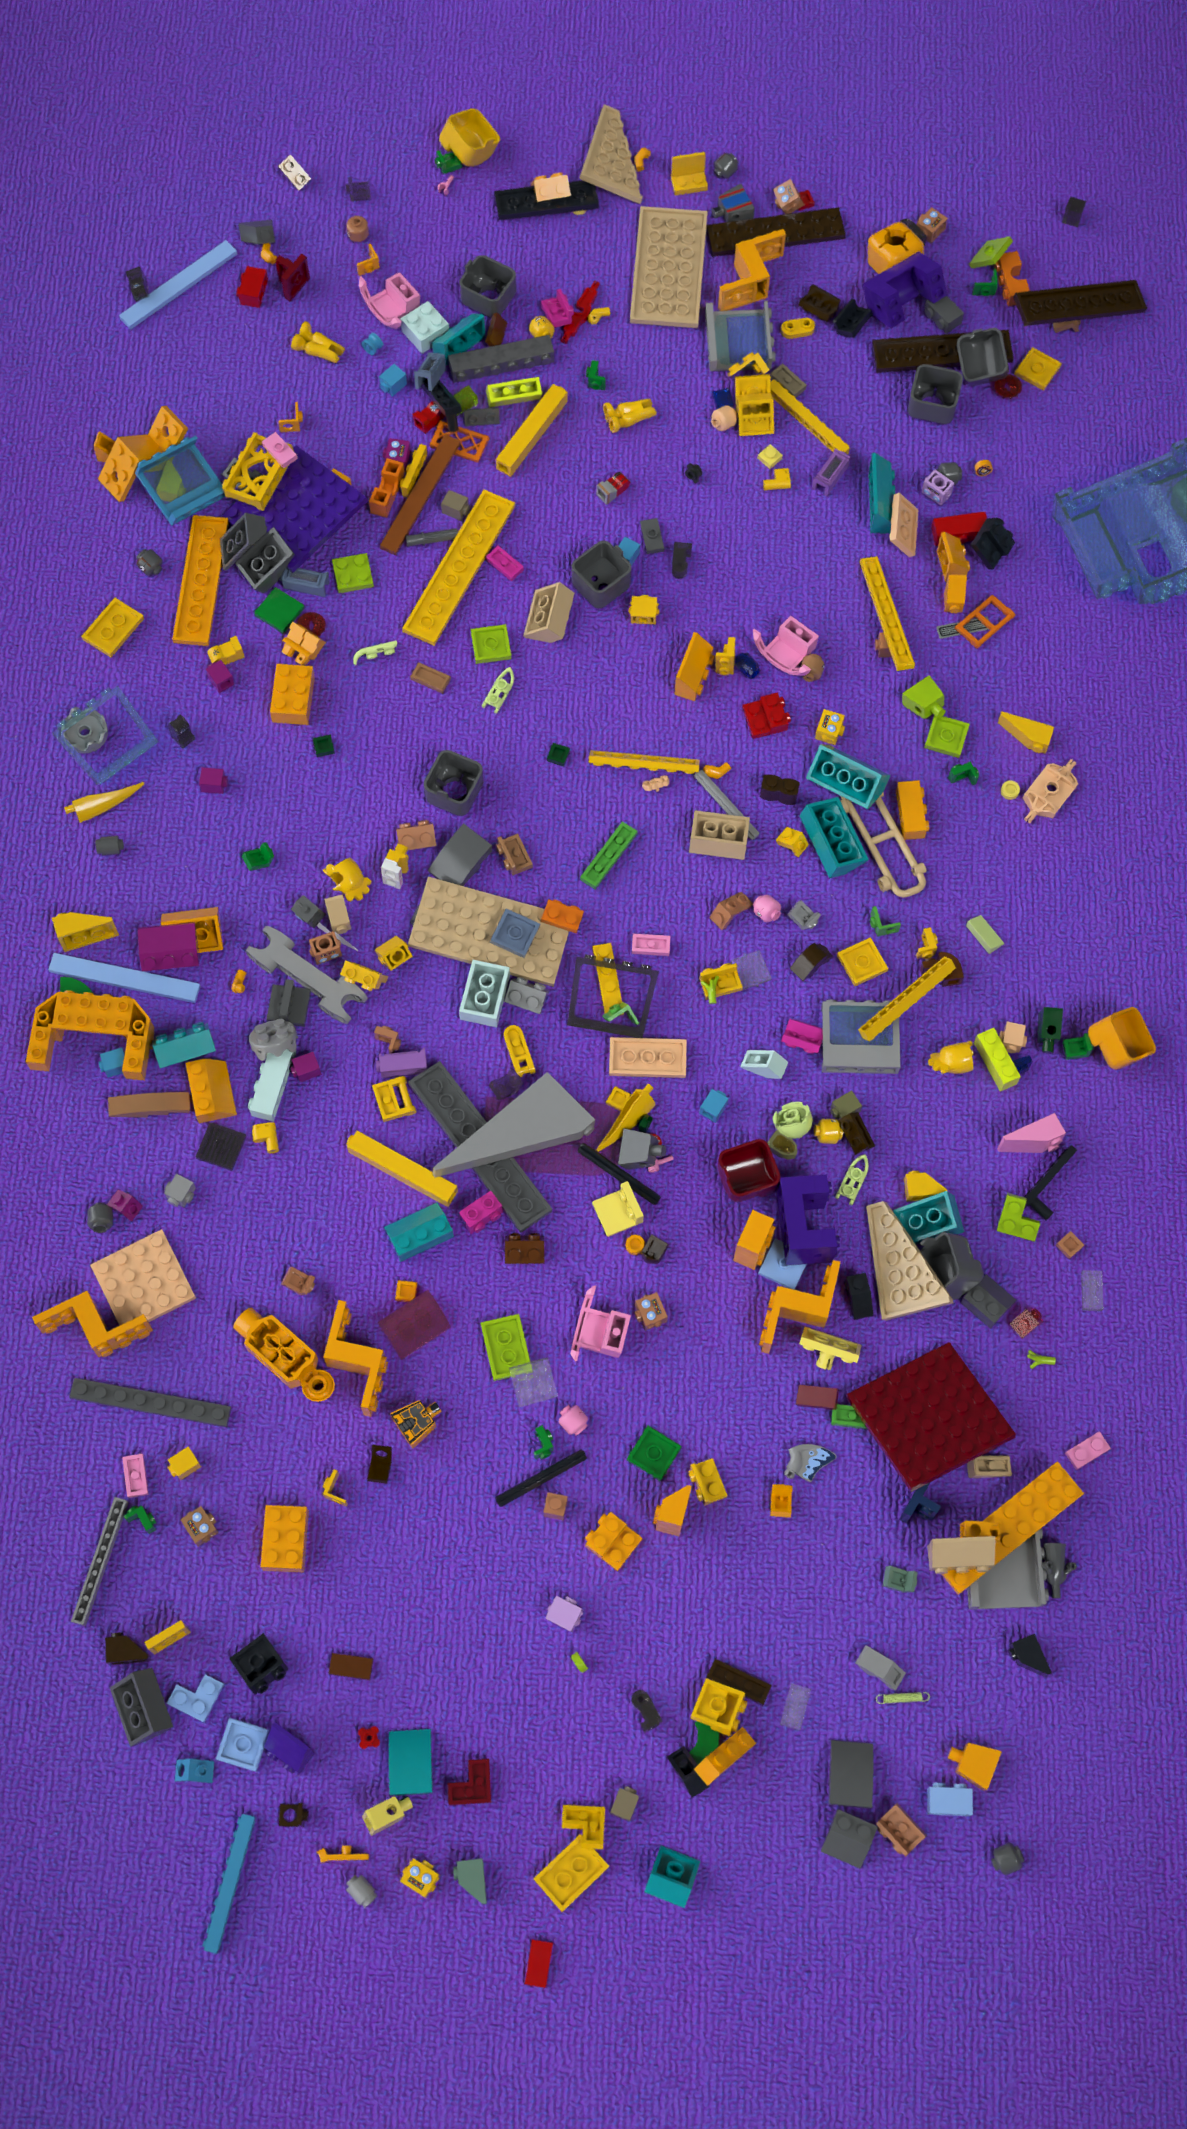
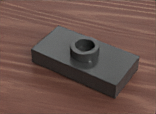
[640,518,664,554]

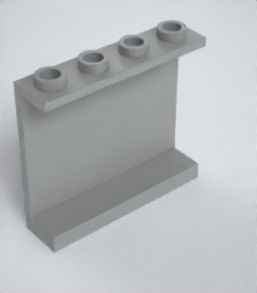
[967,1528,1049,1610]

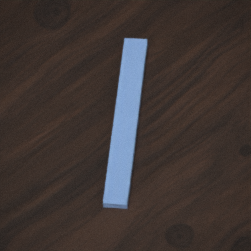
[119,240,237,330]
[48,953,200,1003]

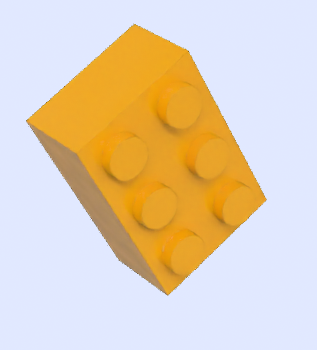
[270,664,315,725]
[733,1210,776,1270]
[260,1505,309,1573]

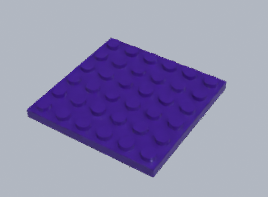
[221,445,368,573]

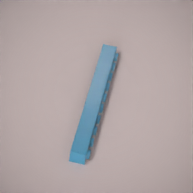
[202,1814,256,1954]

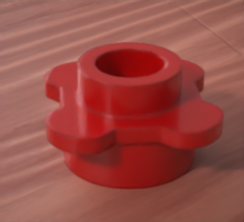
[358,1726,380,1749]

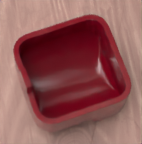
[718,1139,780,1202]

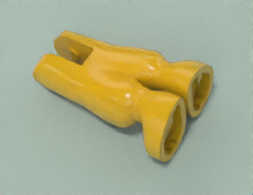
[291,321,345,363]
[603,398,657,433]

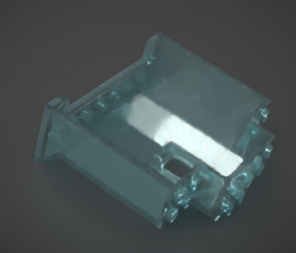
[1052,438,1187,604]

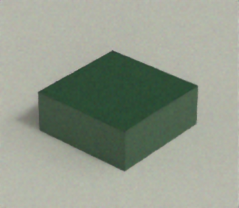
[313,734,335,757]
[547,743,570,767]

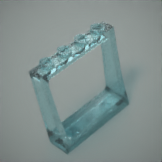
[52,686,159,785]

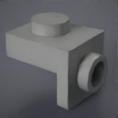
[787,900,821,930]

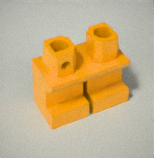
[281,622,326,666]

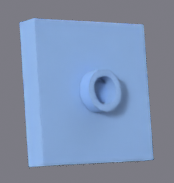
[758,1239,806,1290]
[216,1718,270,1772]

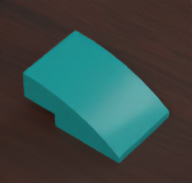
[389,1729,433,1796]

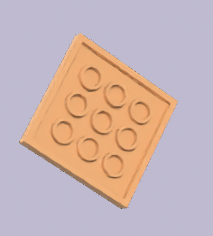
[90,1229,196,1326]

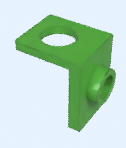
[870,906,901,937]
[602,1002,640,1025]

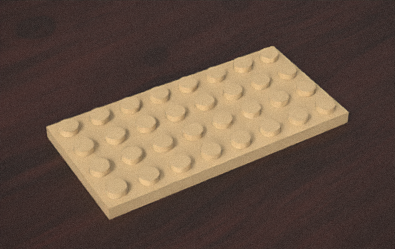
[630,206,708,328]
[408,877,569,987]

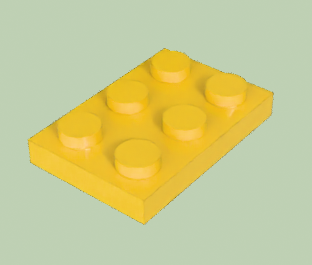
[81,598,144,658]
[534,1834,609,1912]

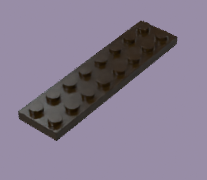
[707,207,846,257]
[1013,280,1147,326]
[872,330,1014,373]

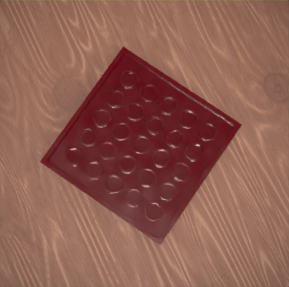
[847,1342,1016,1492]

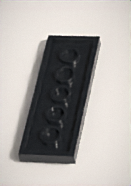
[494,180,599,220]

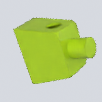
[902,675,946,719]

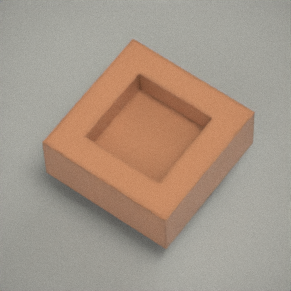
[1055,1231,1084,1260]

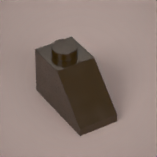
[105,1633,151,1666]

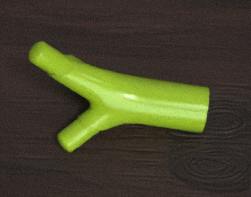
[701,976,719,1004]
[1027,1350,1056,1369]

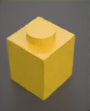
[167,1446,201,1480]

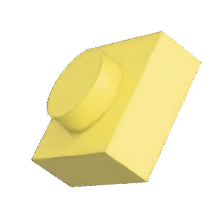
[758,444,783,469]

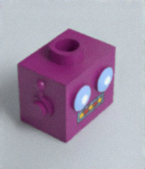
[383,438,411,472]

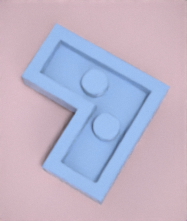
[167,1675,224,1723]

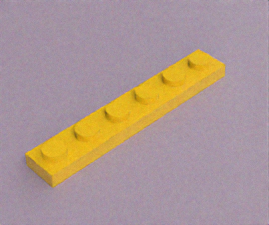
[589,750,700,774]

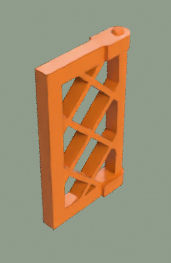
[429,420,489,463]

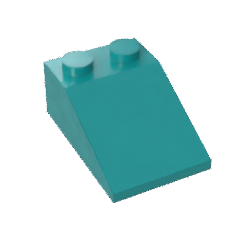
[893,1191,965,1245]

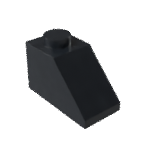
[844,1273,874,1320]
[1008,1634,1052,1677]
[667,1746,710,1798]

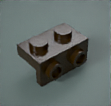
[798,284,841,321]
[838,1112,875,1155]

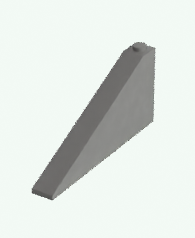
[432,1072,595,1178]

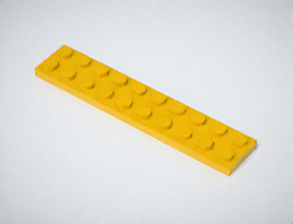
[402,489,515,646]

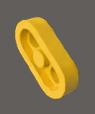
[781,318,815,339]

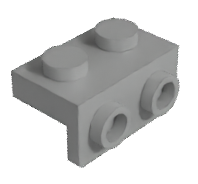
[504,977,550,1014]

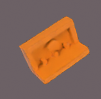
[541,899,584,934]

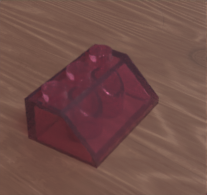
[378,1290,451,1360]

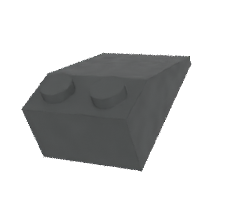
[235,527,295,594]

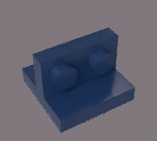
[899,1482,941,1523]

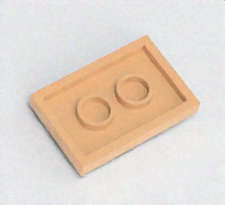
[889,493,919,557]

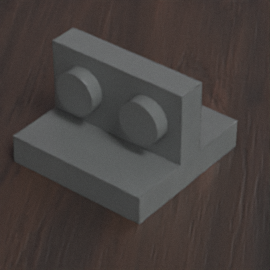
[266,979,311,1027]

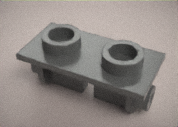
[464,406,500,426]

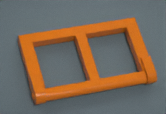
[955,594,1015,649]

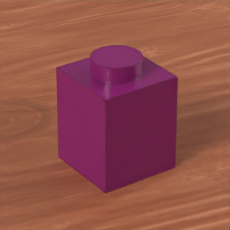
[205,660,235,693]
[199,767,228,794]
[290,1052,322,1083]

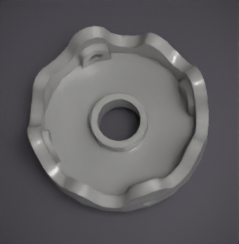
[61,707,108,754]
[249,1019,298,1061]

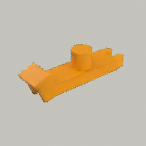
[316,1845,369,1863]

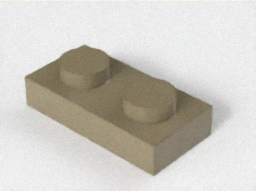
[770,364,807,398]

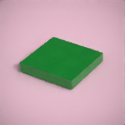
[254,587,305,634]
[626,1425,682,1482]

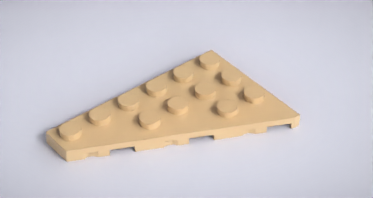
[579,104,643,204]
[866,1201,953,1321]

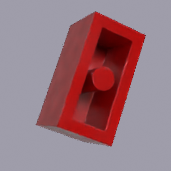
[236,266,268,308]

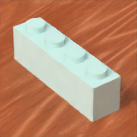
[248,1049,296,1122]

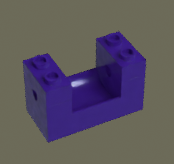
[862,251,948,328]
[776,1174,840,1266]

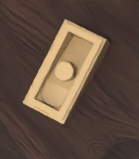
[967,1456,1012,1478]

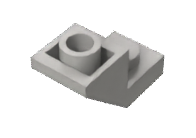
[855,1645,906,1691]

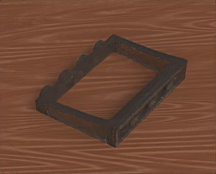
[567,954,659,1038]

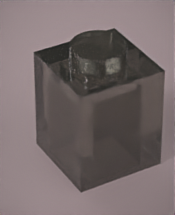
[1062,196,1086,227]

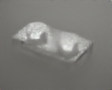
[1081,1270,1104,1311]
[780,1683,811,1731]

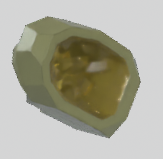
[768,1130,797,1160]

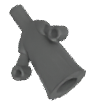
[1042,1543,1077,1599]

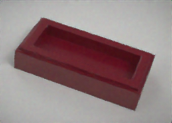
[796,1385,839,1410]

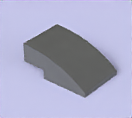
[428,823,492,886]
[828,1740,873,1809]

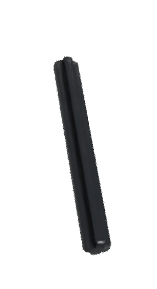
[578,1143,661,1205]
[495,1449,587,1507]

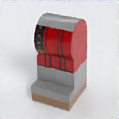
[596,471,631,505]

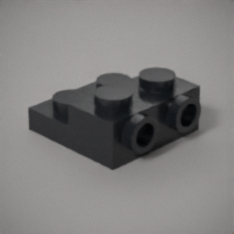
[971,518,1015,570]
[229,1633,289,1695]

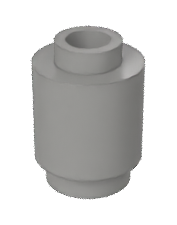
[346,1875,377,1908]

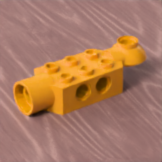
[233,1307,335,1402]

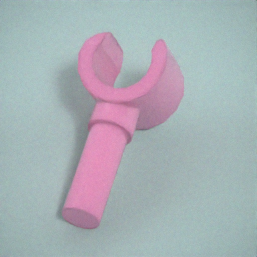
[438,175,454,195]
[648,1155,673,1173]

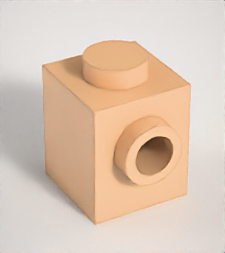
[999,1021,1027,1054]

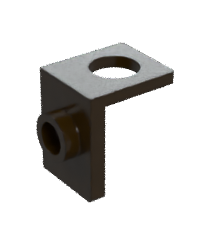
[367,1445,392,1484]
[279,1803,309,1827]

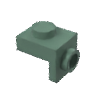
[883,1566,917,1593]

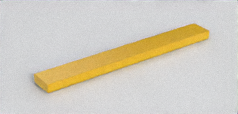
[860,556,915,671]

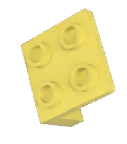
[592,1181,644,1237]

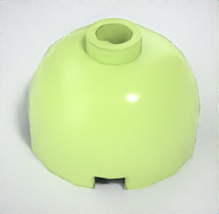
[773,1102,813,1139]

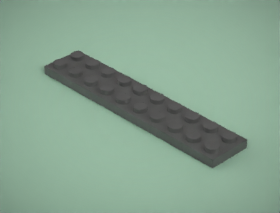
[408,1061,553,1233]

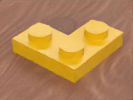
[562,1805,605,1849]

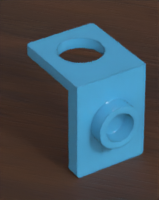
[175,1759,214,1783]

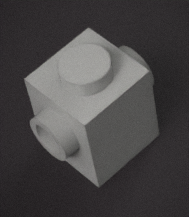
[164,1174,196,1208]

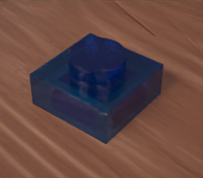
[712,388,733,409]
[1013,1055,1033,1074]

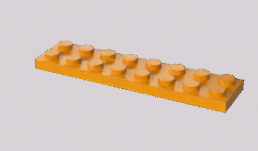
[172,515,229,646]
[941,1461,1084,1595]

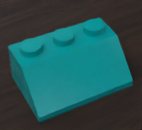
[432,314,485,366]
[384,1203,454,1262]

